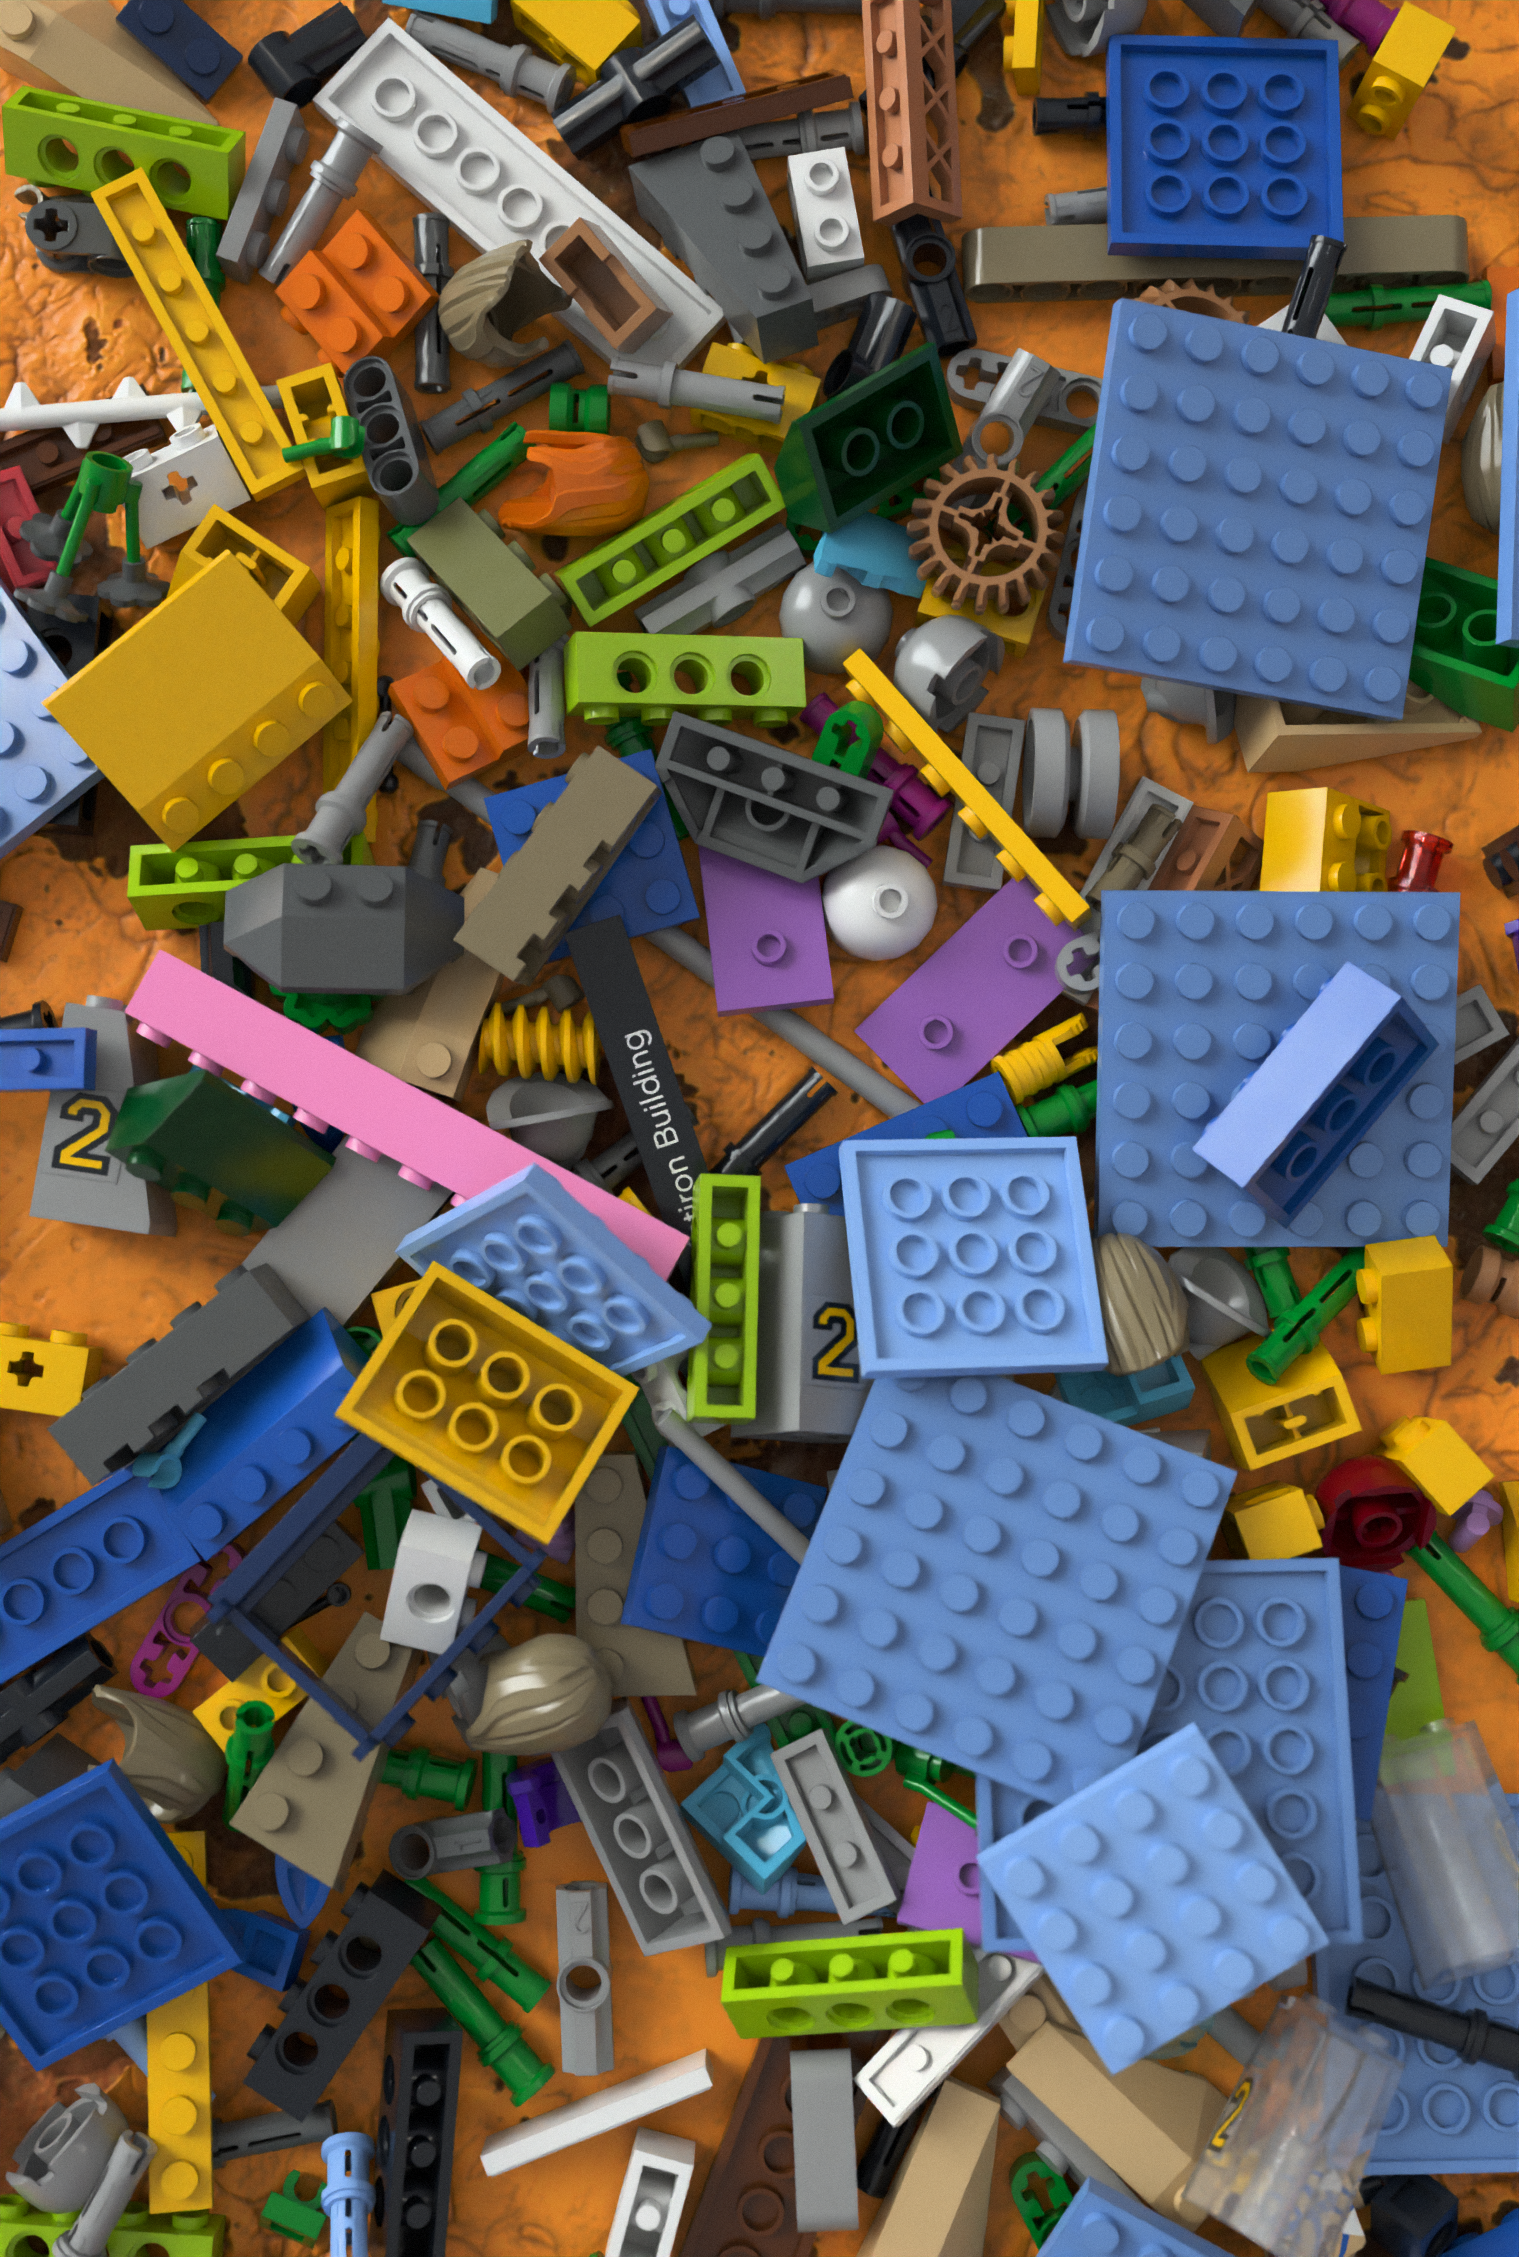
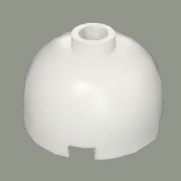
[821,845,938,961]

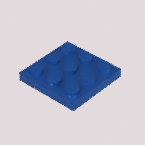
[484,749,701,965]
[620,1446,827,1658]

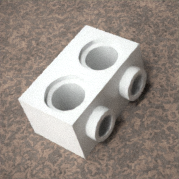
[787,147,865,286]

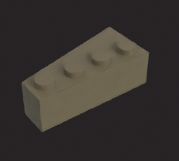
[453,745,662,987]
[575,1450,698,1697]
[230,1611,423,1894]

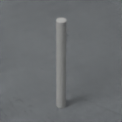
[655,1408,810,1565]

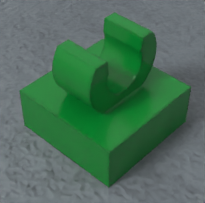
[259,2169,327,2249]

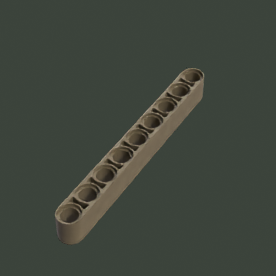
[961,215,1469,303]

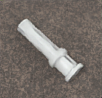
[379,557,501,690]

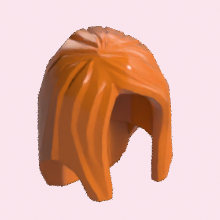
[498,430,650,537]

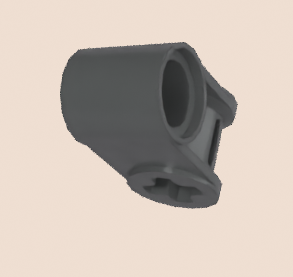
[25,200,134,278]

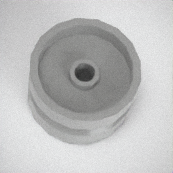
[1022,708,1120,839]

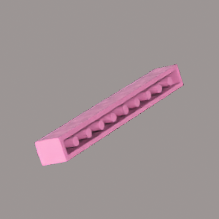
[125,949,690,1282]

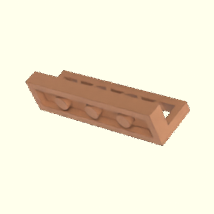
[862,0,963,227]
[1085,805,1264,1015]

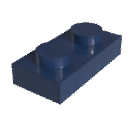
[115,0,243,105]

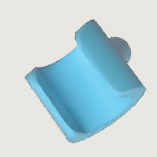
[132,1411,207,1489]

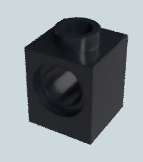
[1370,2174,1459,2257]

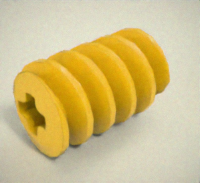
[478,1002,602,1085]

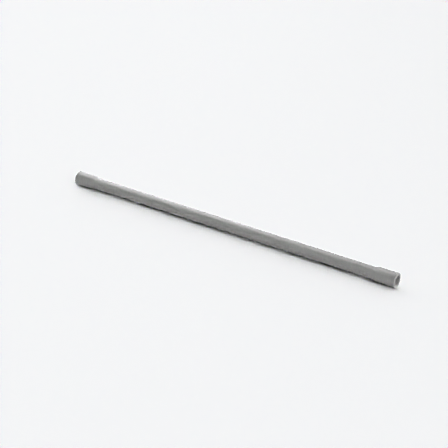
[396,736,1094,1240]

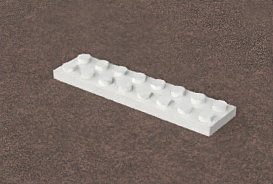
[312,17,727,403]

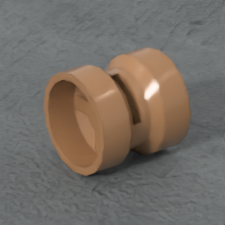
[1459,1245,1519,1319]

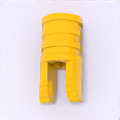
[989,1012,1098,1106]

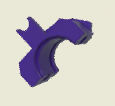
[505,1756,582,1848]

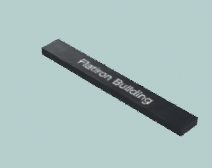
[564,914,709,1297]

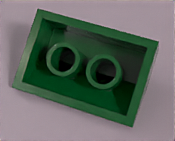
[774,342,964,534]
[105,1069,337,1237]

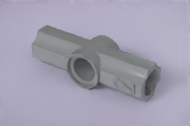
[941,348,1062,510]
[634,522,806,635]
[556,1880,615,2076]

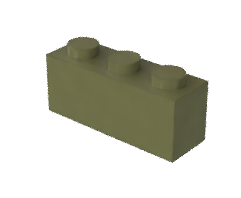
[406,497,573,672]

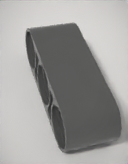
[343,356,439,526]

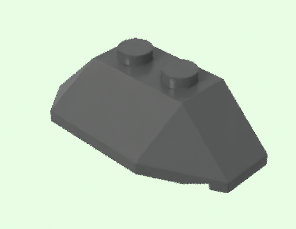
[655,711,895,883]
[223,863,464,995]

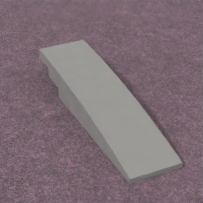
[113,1134,455,1475]

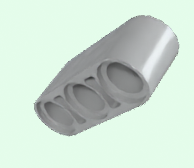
[790,2048,859,2233]

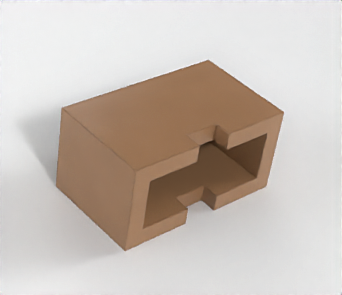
[538,217,674,354]

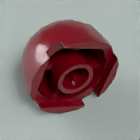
[1314,1455,1437,1572]

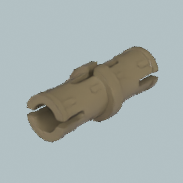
[1085,804,1182,913]

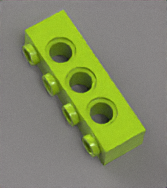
[2,86,246,222]
[554,453,785,628]
[563,631,806,728]
[127,831,376,931]
[686,1173,761,1425]
[721,1928,979,2039]
[0,2194,226,2257]

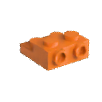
[274,209,440,378]
[387,634,529,791]

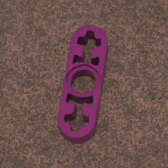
[130,1541,247,1698]

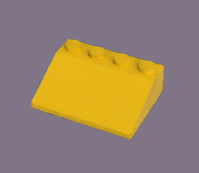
[42,549,353,853]
[334,1260,640,1545]

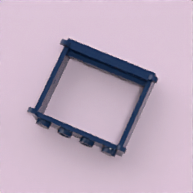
[206,1433,548,1762]

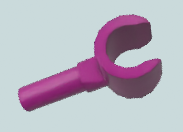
[876,812,933,869]
[640,1696,693,1772]

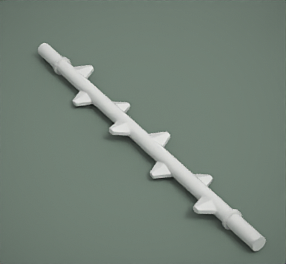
[0,377,285,449]

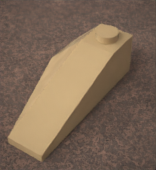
[1234,679,1482,773]
[1006,2020,1245,2233]
[856,2075,1000,2257]

